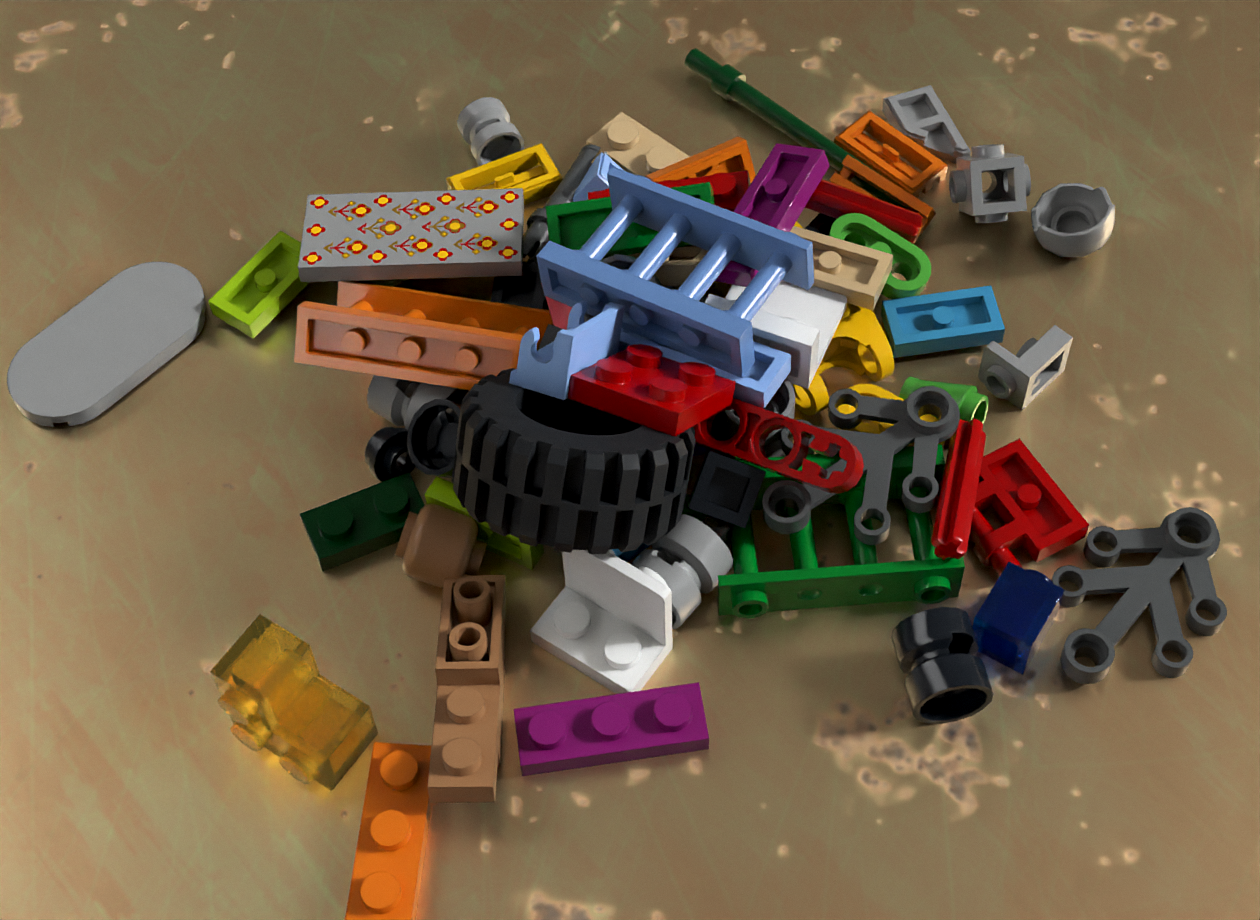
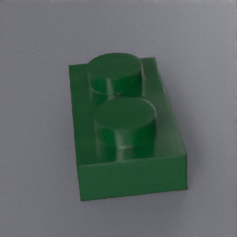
[300,472,425,571]

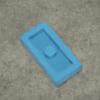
[881,285,1005,358]

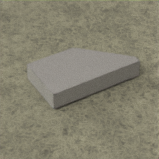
[882,85,971,164]

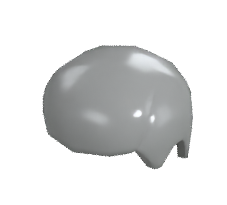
[1031,183,1115,257]

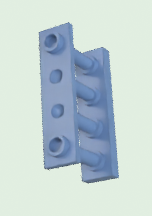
[536,167,814,378]

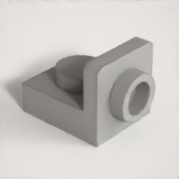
[978,325,1073,411]

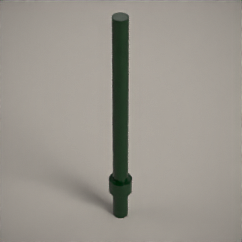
[685,48,911,211]

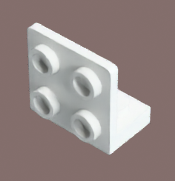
[705,280,847,389]
[530,549,673,694]

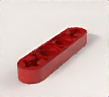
[693,398,864,494]

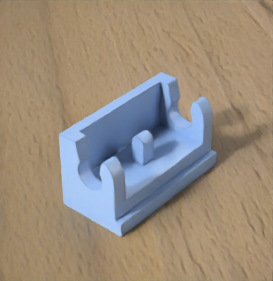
[509,300,625,400]

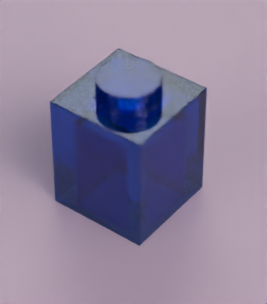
[973,562,1065,675]

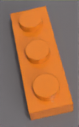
[345,742,432,920]

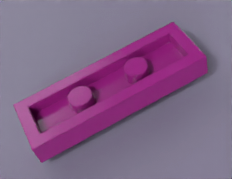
[715,143,830,287]
[513,682,709,776]

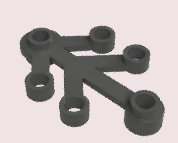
[762,386,960,545]
[1049,507,1227,684]

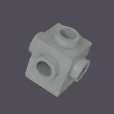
[949,144,1031,223]

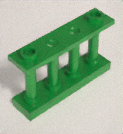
[717,444,965,618]

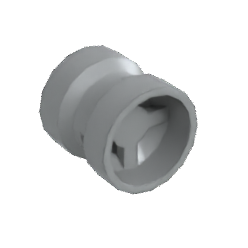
[457,97,524,166]

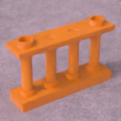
[294,281,554,390]

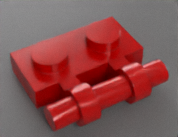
[938,438,1089,581]

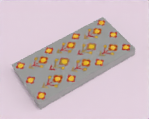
[298,188,524,282]

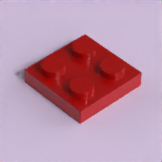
[568,344,736,437]

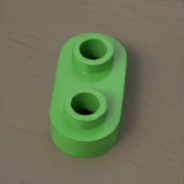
[828,213,931,299]

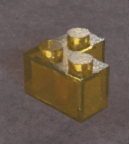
[210,614,378,791]

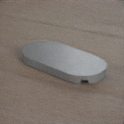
[7,262,207,427]

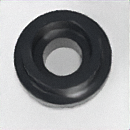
[365,427,415,482]

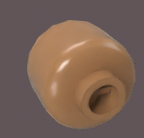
[394,503,487,588]

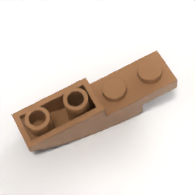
[427,575,506,803]

